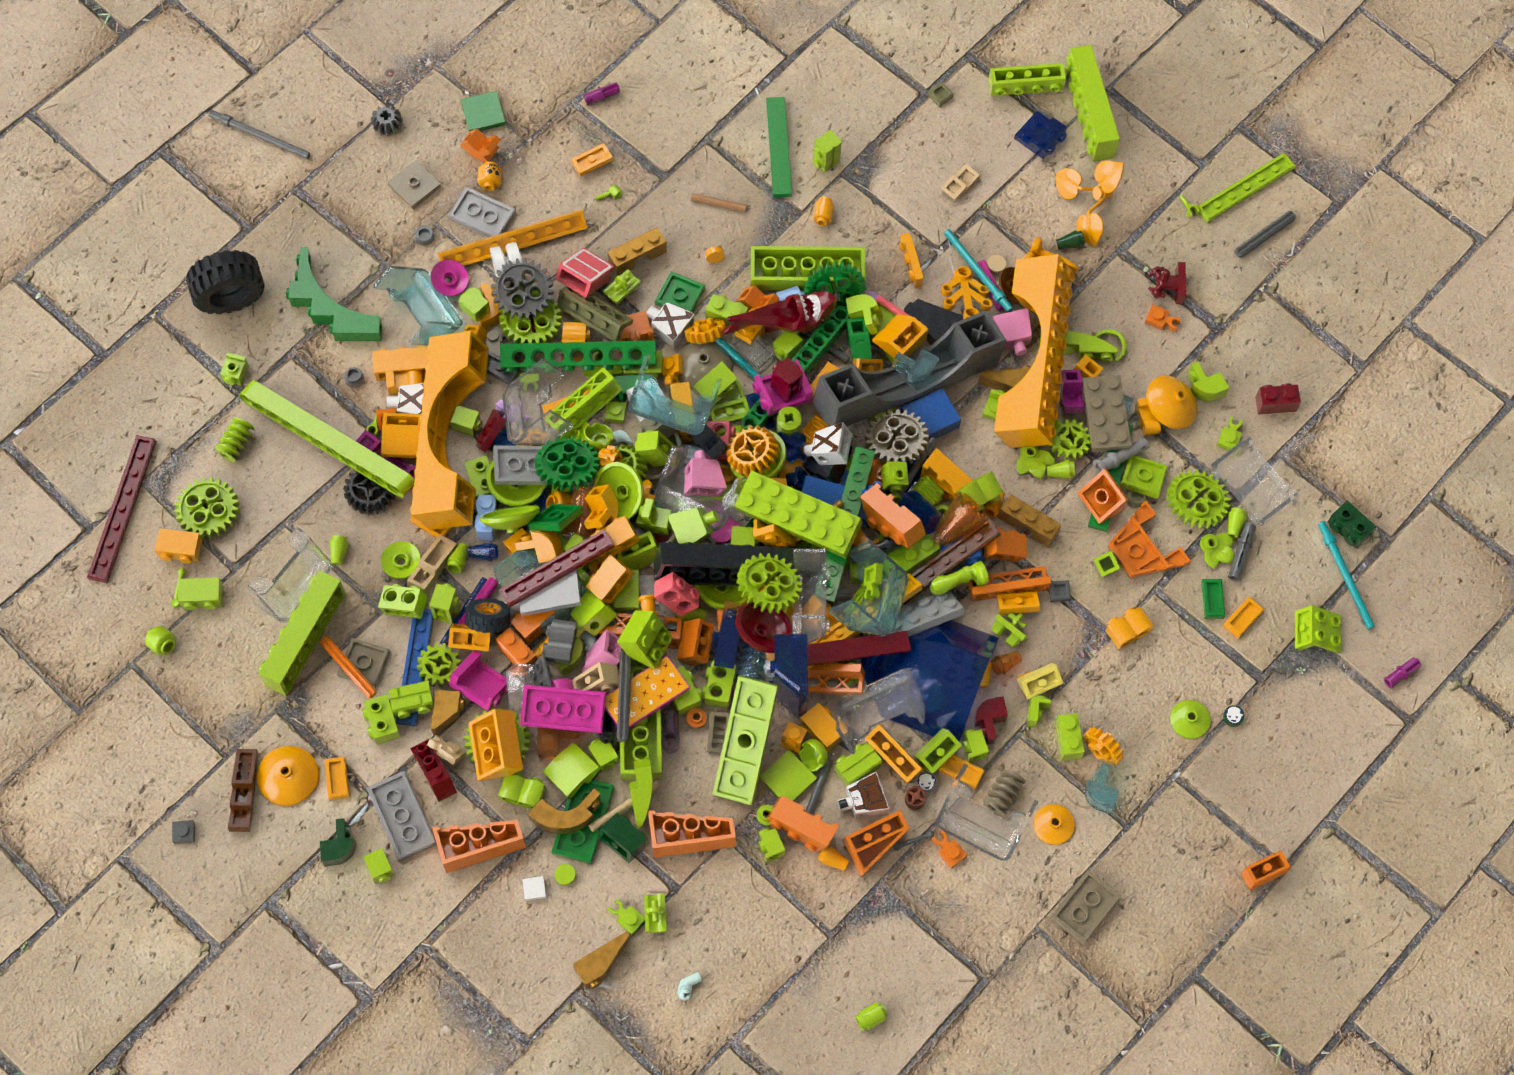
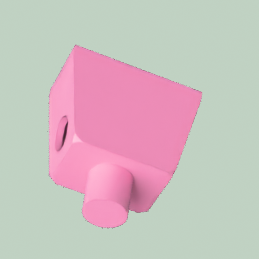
[992,308,1032,356]
[684,450,727,497]
[582,629,622,673]

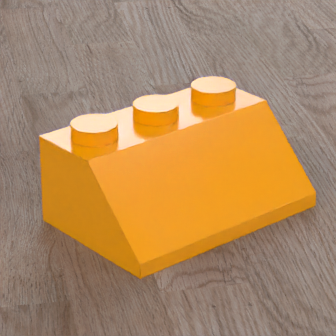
[468,709,523,781]

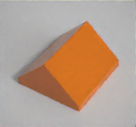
[1077,468,1128,524]

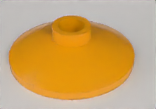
[1033,804,1075,845]

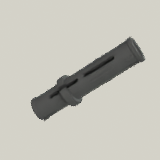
[1228,523,1256,581]

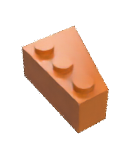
[860,483,926,549]
[842,810,910,877]

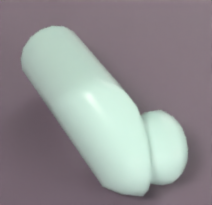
[612,430,633,445]
[580,631,597,652]
[677,972,702,1000]

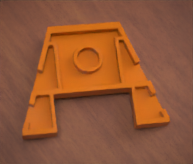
[1108,501,1191,578]

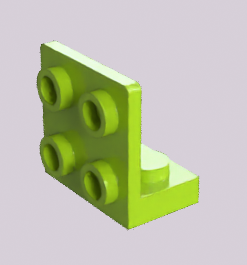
[1295,605,1341,653]

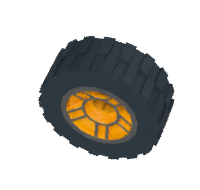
[465,598,511,633]

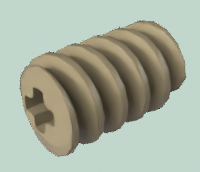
[983,770,1025,816]

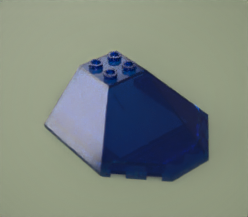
[860,620,999,742]

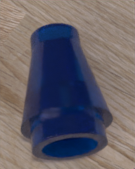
[468,542,498,562]

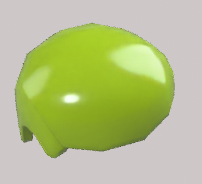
[583,422,614,451]
[799,739,828,772]

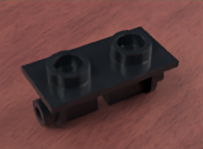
[598,711,617,748]

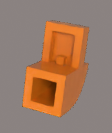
[459,128,501,162]
[735,285,780,311]

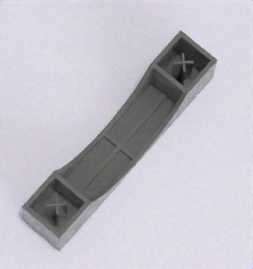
[813,310,1006,427]

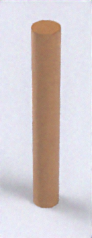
[690,193,747,212]

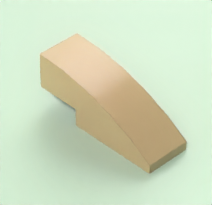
[407,535,457,594]

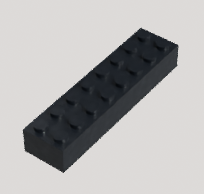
[653,541,820,589]

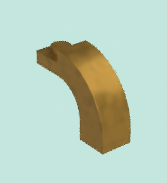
[528,789,601,834]

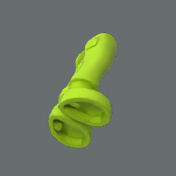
[930,561,989,595]

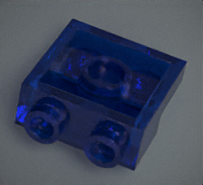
[1014,111,1067,159]

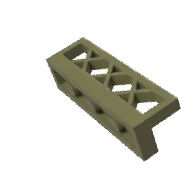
[557,287,633,341]

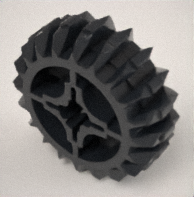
[343,470,396,516]

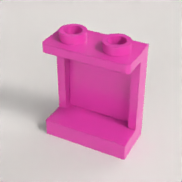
[752,360,813,416]
[449,650,514,711]

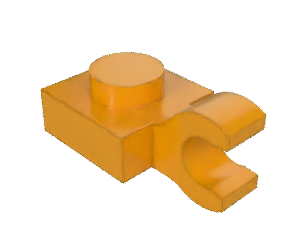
[662,354,683,386]

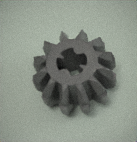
[371,104,403,136]

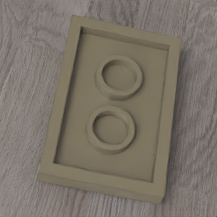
[1050,869,1122,944]

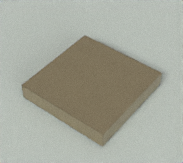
[337,638,390,688]

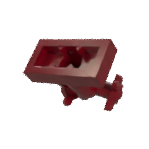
[1148,262,1186,305]

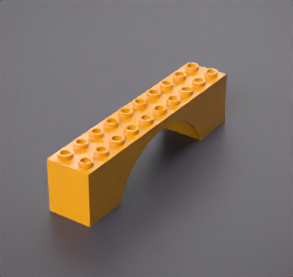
[994,254,1074,448]
[410,331,489,530]

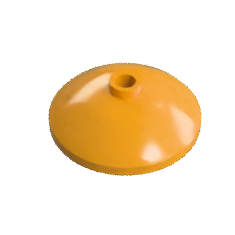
[1146,375,1197,429]
[257,746,319,806]

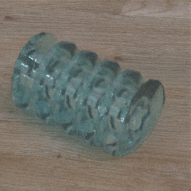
[734,643,766,683]

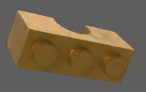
[607,227,667,276]
[998,494,1062,548]

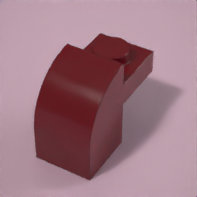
[974,696,1008,745]

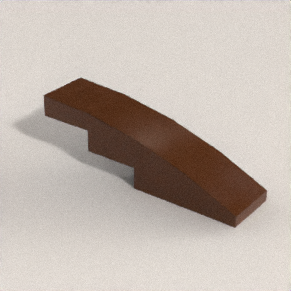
[228,749,258,832]

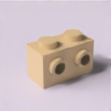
[572,662,619,694]

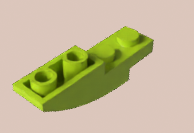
[1039,331,1118,362]

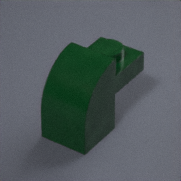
[320,818,356,866]

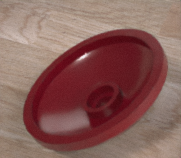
[735,602,793,653]

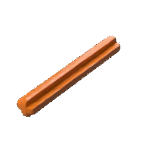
[320,636,377,699]

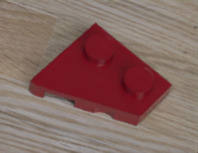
[476,408,506,453]

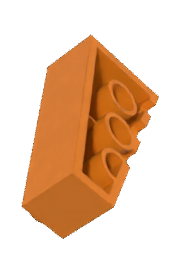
[648,810,736,858]
[432,820,526,873]

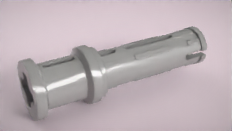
[1093,437,1149,474]

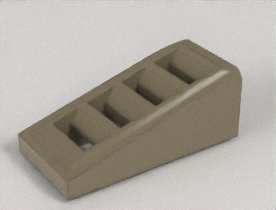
[707,711,730,753]

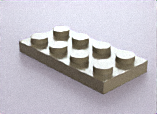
[1082,375,1132,452]

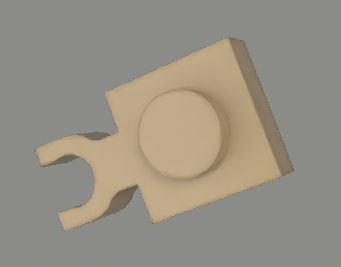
[427,735,466,765]

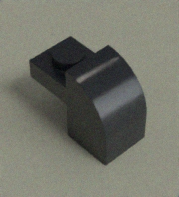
[690,421,727,460]

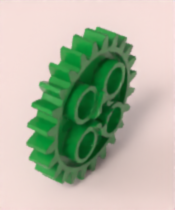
[804,261,866,310]
[535,436,599,492]

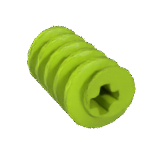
[776,406,802,444]
[215,418,255,463]

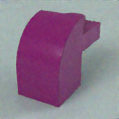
[1060,370,1084,413]

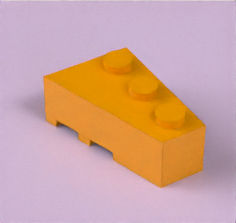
[920,448,973,513]

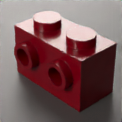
[770,357,803,403]
[1255,383,1301,414]

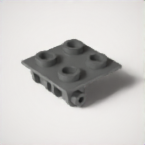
[529,654,552,687]

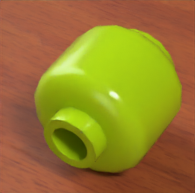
[145,626,176,655]

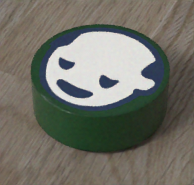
[1223,705,1245,727]

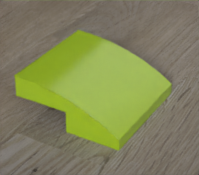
[707,380,749,422]
[543,743,601,798]

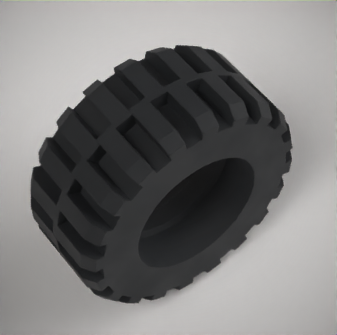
[186,250,265,315]

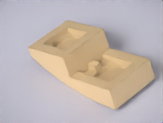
[941,164,980,201]

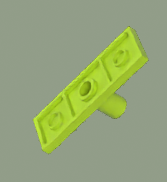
[712,675,779,805]

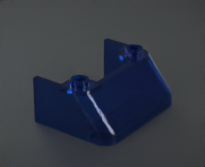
[769,634,808,716]

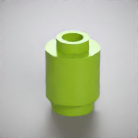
[855,1002,888,1031]

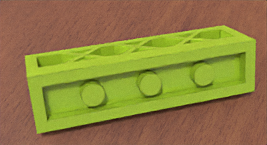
[544,367,623,439]

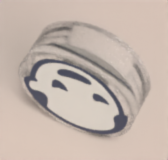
[916,772,937,794]

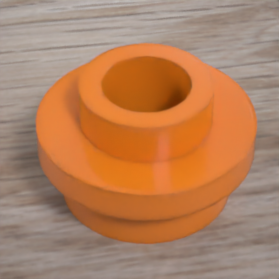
[687,708,707,728]

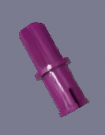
[583,82,620,105]
[1383,657,1421,689]

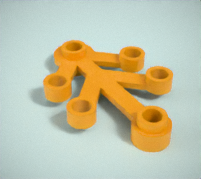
[940,266,993,319]

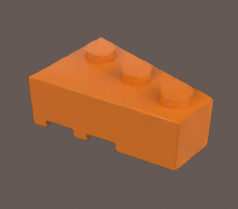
[766,795,839,852]

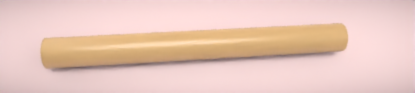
[589,781,660,832]

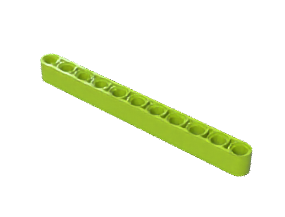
[239,380,415,498]

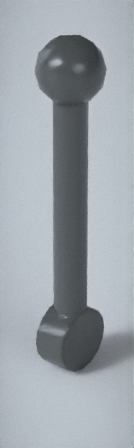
[893,830,934,851]

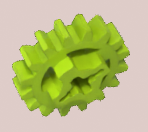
[1049,419,1091,461]
[417,643,461,687]

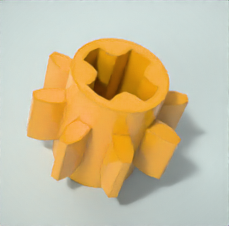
[597,445,622,467]

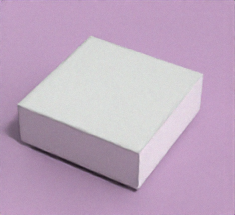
[522,876,546,901]

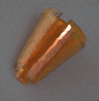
[561,484,597,536]
[933,491,988,546]

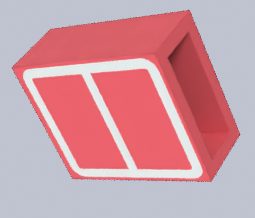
[555,247,614,298]

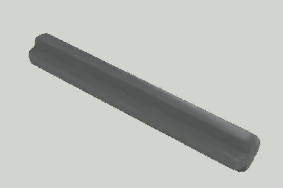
[1235,211,1296,258]

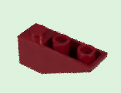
[410,739,457,802]

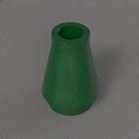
[1056,230,1085,250]

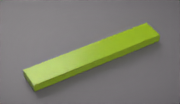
[1198,153,1296,223]

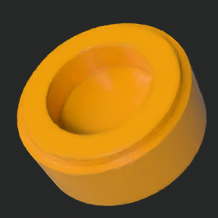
[705,246,725,263]

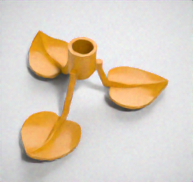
[1055,160,1124,246]

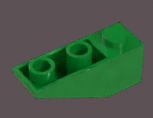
[845,317,872,364]

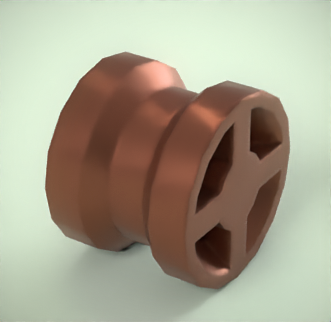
[905,786,926,810]

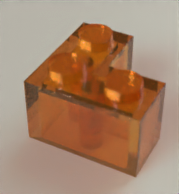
[537,727,580,758]

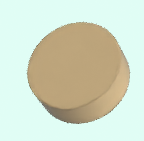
[987,255,1006,274]

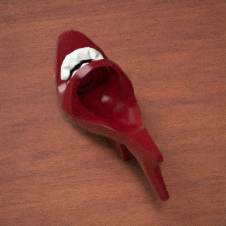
[722,291,837,335]

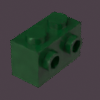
[1327,500,1376,549]
[598,812,648,863]

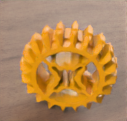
[726,425,780,477]

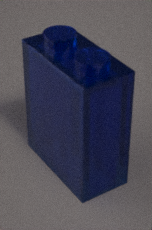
[714,609,740,669]

